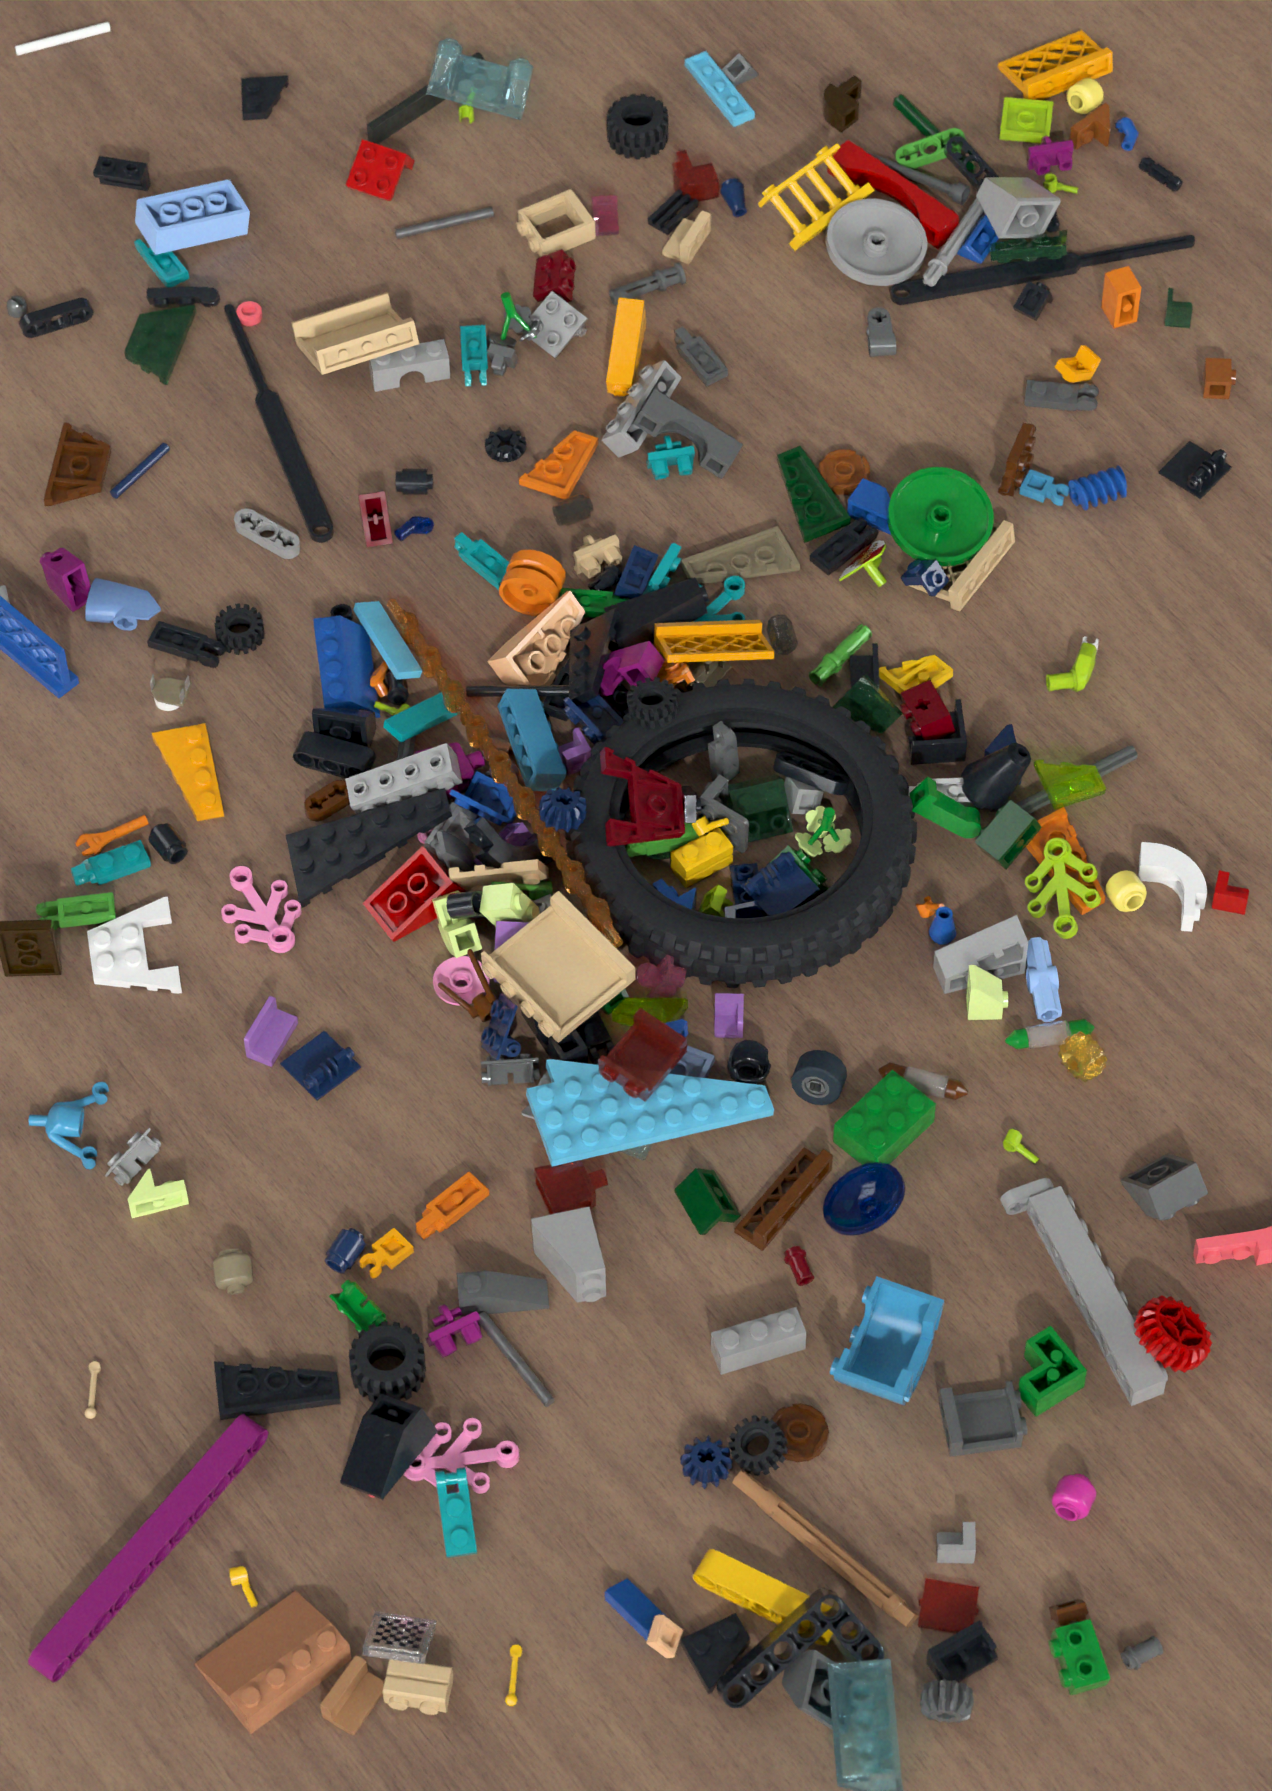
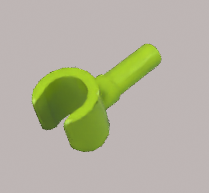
[459,90,476,123]
[1043,173,1078,194]
[374,701,410,716]
[1003,1129,1039,1164]

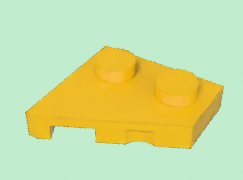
[879,655,953,694]

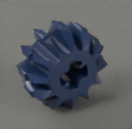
[539,786,587,833]
[680,1435,732,1490]

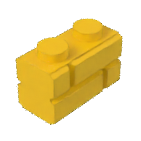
[671,827,733,888]

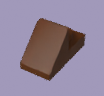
[1070,103,1110,150]

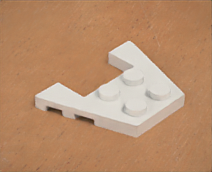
[87,897,182,994]

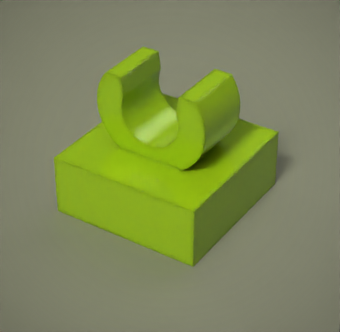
[698,884,733,917]

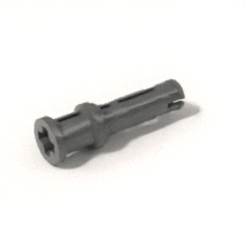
[609,262,686,305]

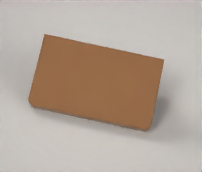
[320,1655,385,1735]

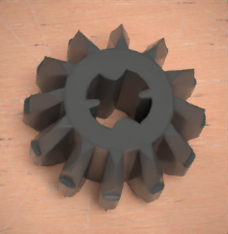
[920,1679,974,1723]

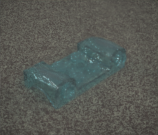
[426,38,534,120]

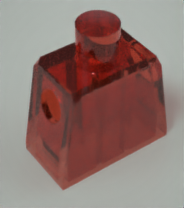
[534,1160,608,1215]

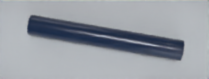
[110,443,170,499]

